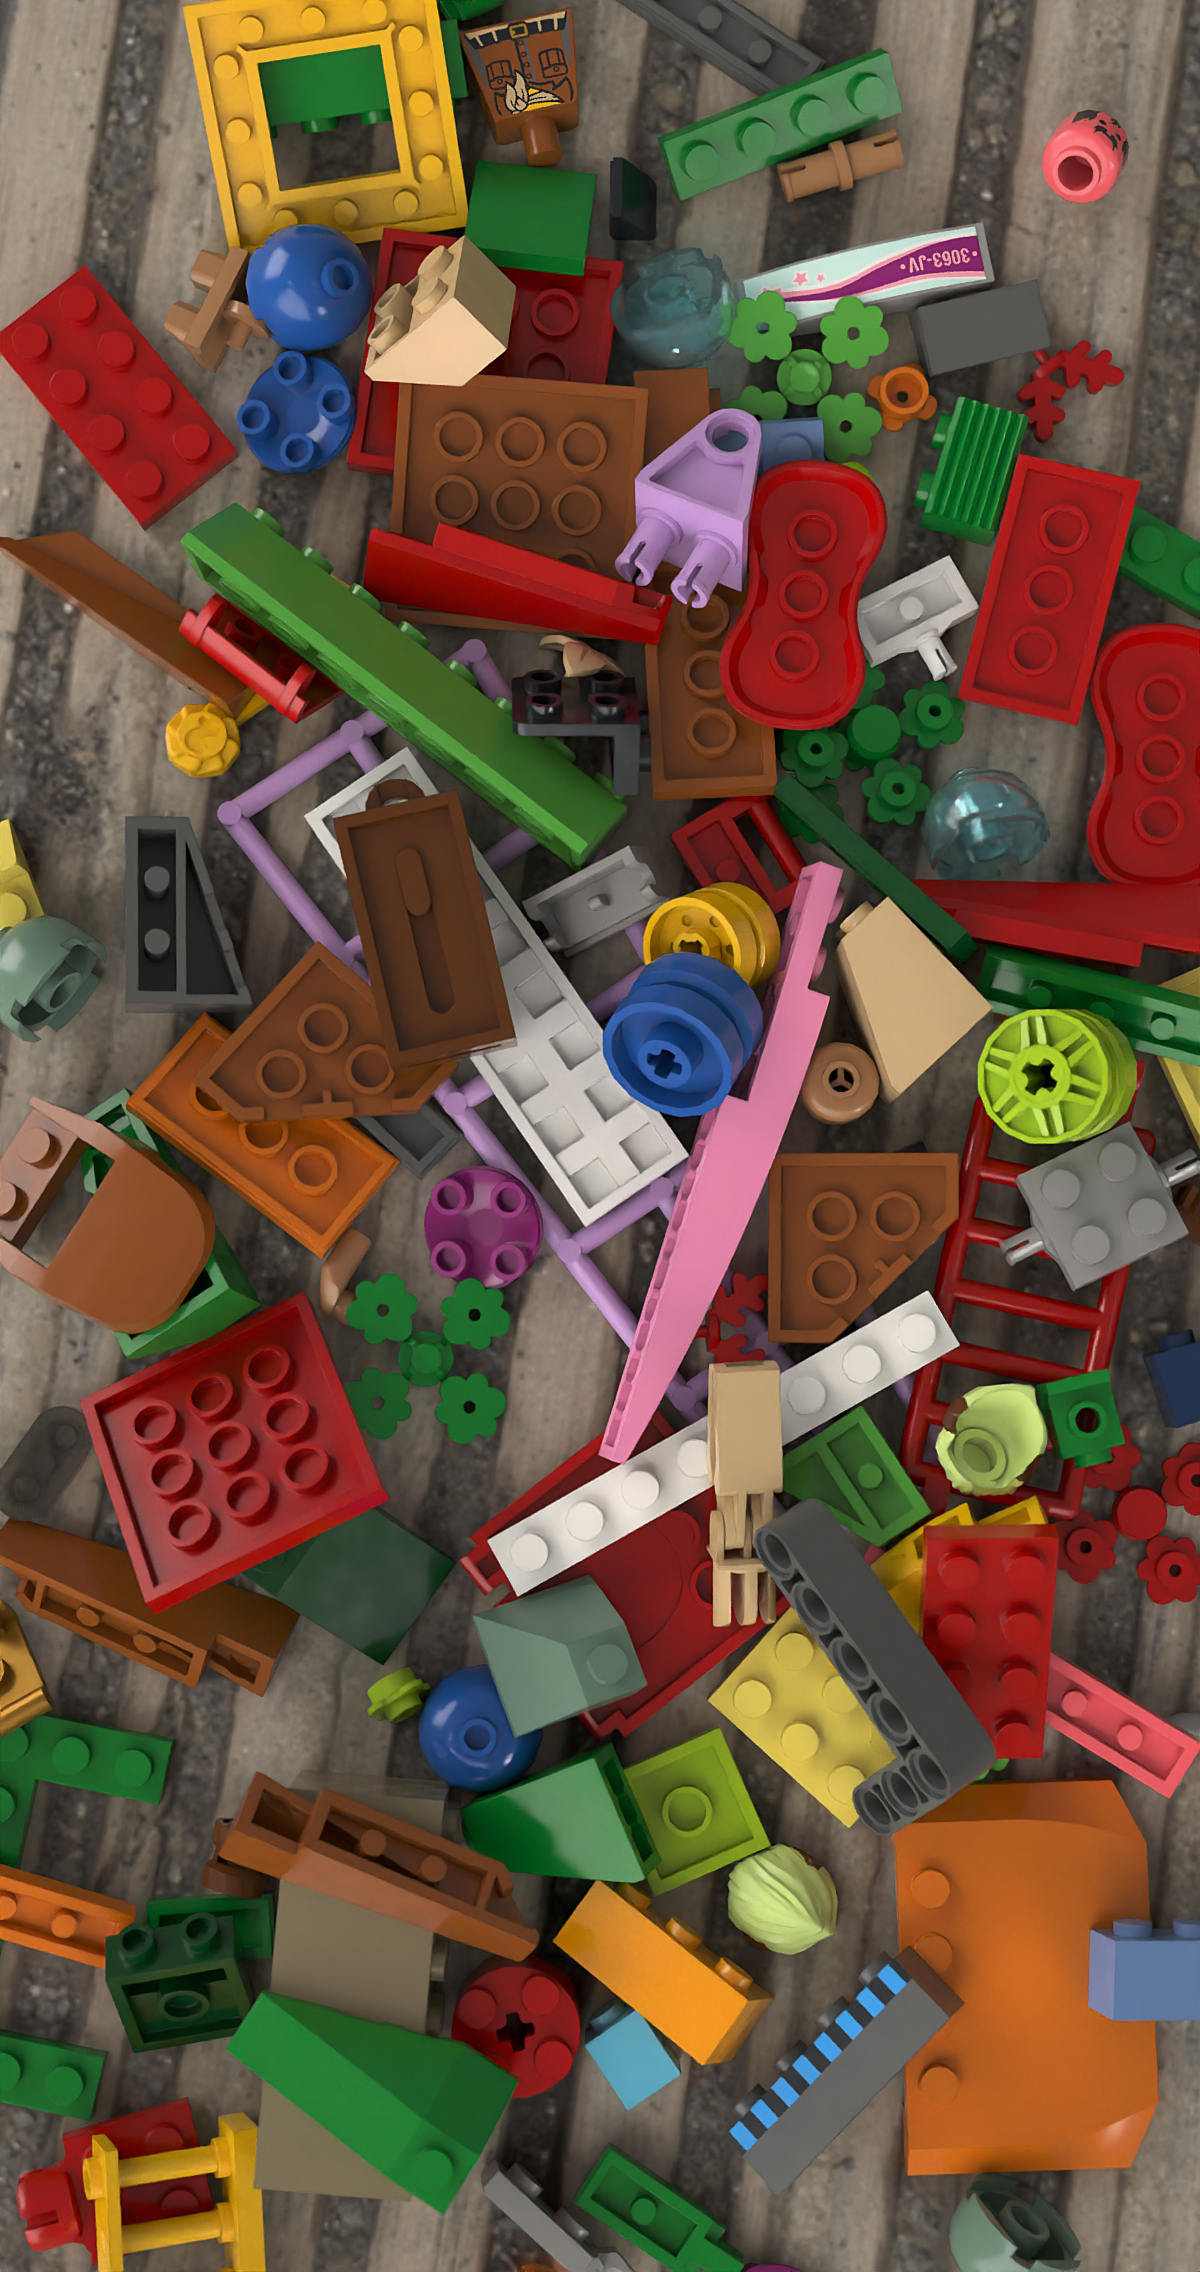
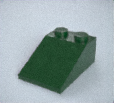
[241,1506,457,1666]

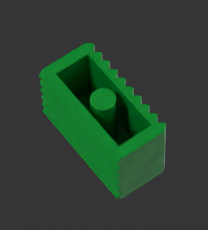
[913,397,1029,547]

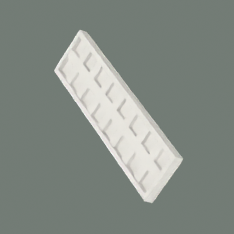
[304,747,689,1227]

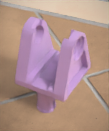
[615,408,762,608]

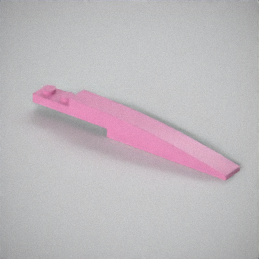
[598,861,844,1464]

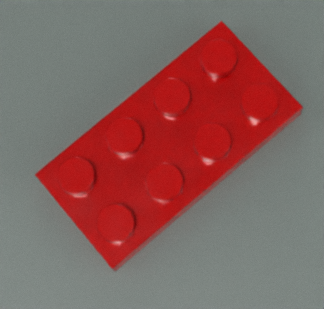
[0,266,239,531]
[957,453,1141,727]
[918,1524,1059,1759]

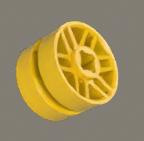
[643,882,781,990]

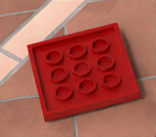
[347,228,624,477]
[79,1291,390,1614]

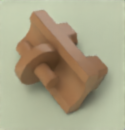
[164,245,272,373]

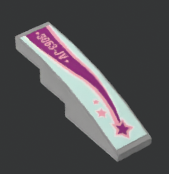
[734,222,995,337]

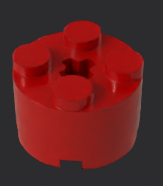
[451,1952,581,2098]

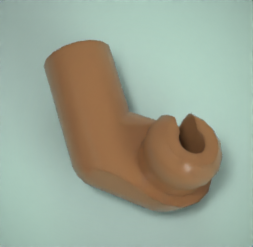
[319,1228,372,1325]

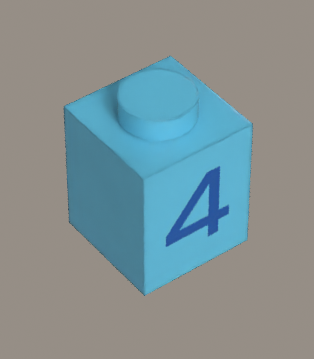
[584,1997,681,2111]

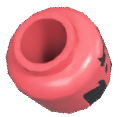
[1042,109,1129,204]

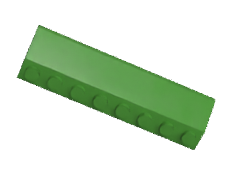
[180,502,627,873]

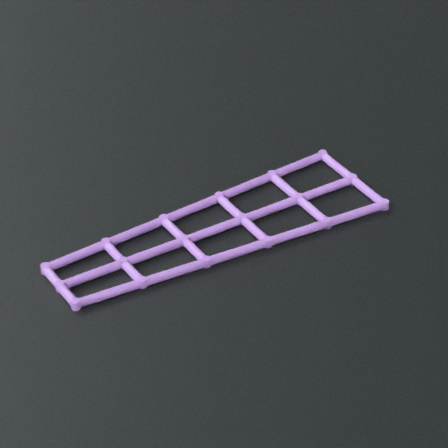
[217,639,944,1531]

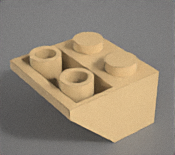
[364,235,516,386]

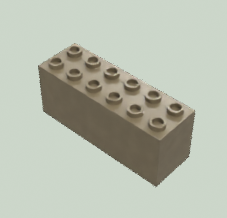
[253,1770,461,2202]

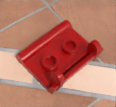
[178,593,345,724]

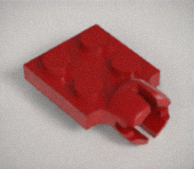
[17,2097,214,2266]

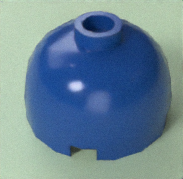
[246,223,373,352]
[418,1664,543,1793]

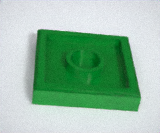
[464,160,597,276]

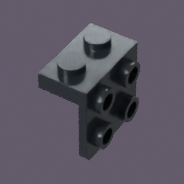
[511,669,651,795]

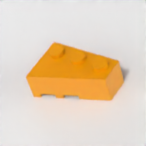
[553,1880,775,2066]

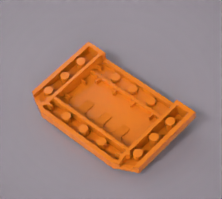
[891,1776,1159,2176]

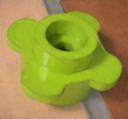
[367,1667,432,1724]

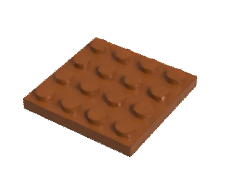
[384,374,650,640]

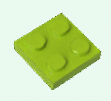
[622,1725,771,1897]

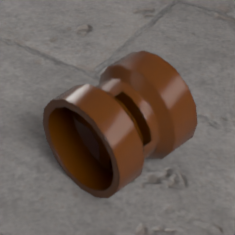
[200,1817,267,1899]

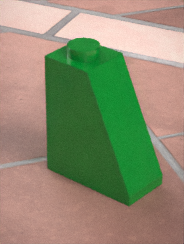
[460,1742,662,1883]

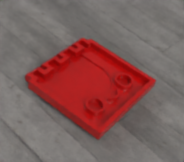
[458,1408,791,1742]

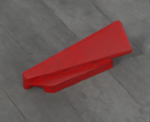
[363,523,674,645]
[909,879,1200,970]

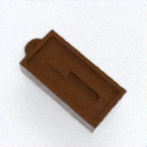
[332,779,518,1075]

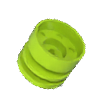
[978,1009,1137,1144]

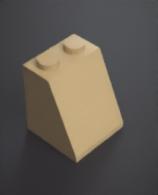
[832,896,993,1105]

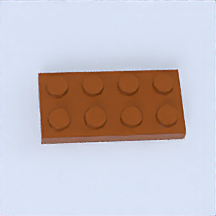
[640,561,777,801]

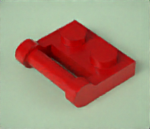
[669,795,808,917]

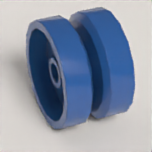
[602,952,763,1117]

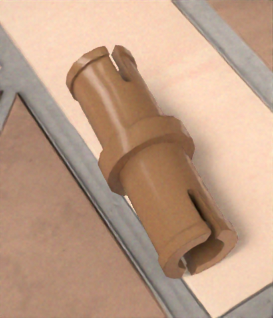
[777,128,904,203]

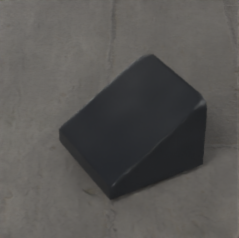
[609,157,657,241]

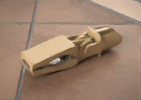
[707,1360,783,1627]

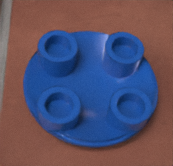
[237,351,357,474]

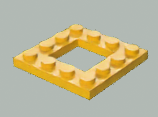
[183,0,468,256]

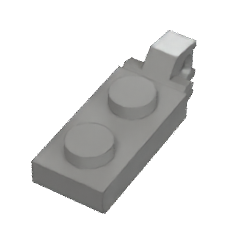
[481,2158,635,2272]

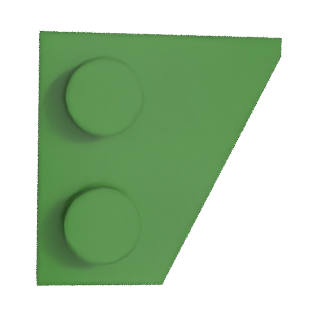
[782,1405,934,1548]

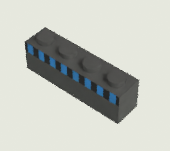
[724,1945,965,2197]

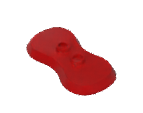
[719,460,888,730]
[1086,623,1200,885]

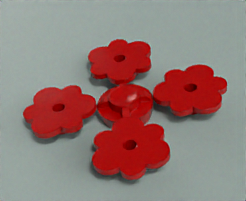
[1053,1423,1200,1605]

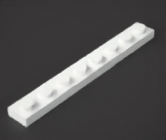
[487,1290,960,1596]

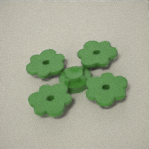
[722,291,889,463]

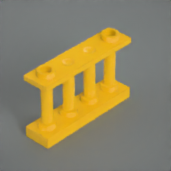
[83,2112,266,2272]

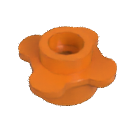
[867,362,937,432]

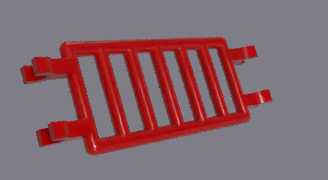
[897,1060,1156,1534]

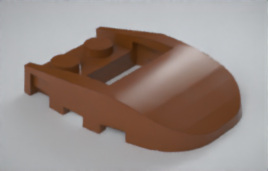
[0,1097,215,1334]

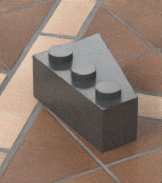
[125,816,253,1013]

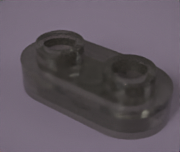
[0,1406,95,1521]

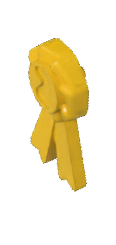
[165,693,270,778]

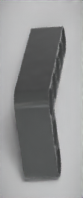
[754,1498,996,1837]

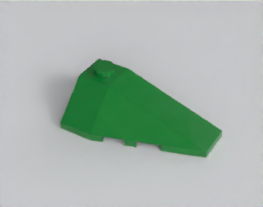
[81,1087,261,1360]
[225,1990,519,2215]

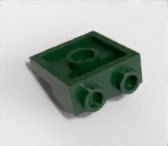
[105,1912,255,2053]

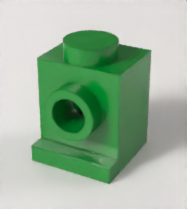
[1035,1368,1125,1469]

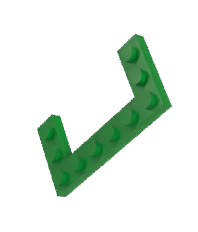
[0,1712,176,2121]

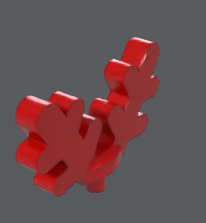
[1016,340,1124,443]
[694,1272,768,1364]

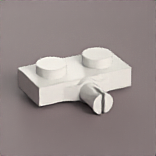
[857,556,979,681]

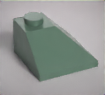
[471,1574,648,1738]

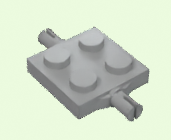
[999,1122,1200,1292]

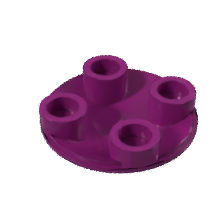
[424,1166,543,1289]

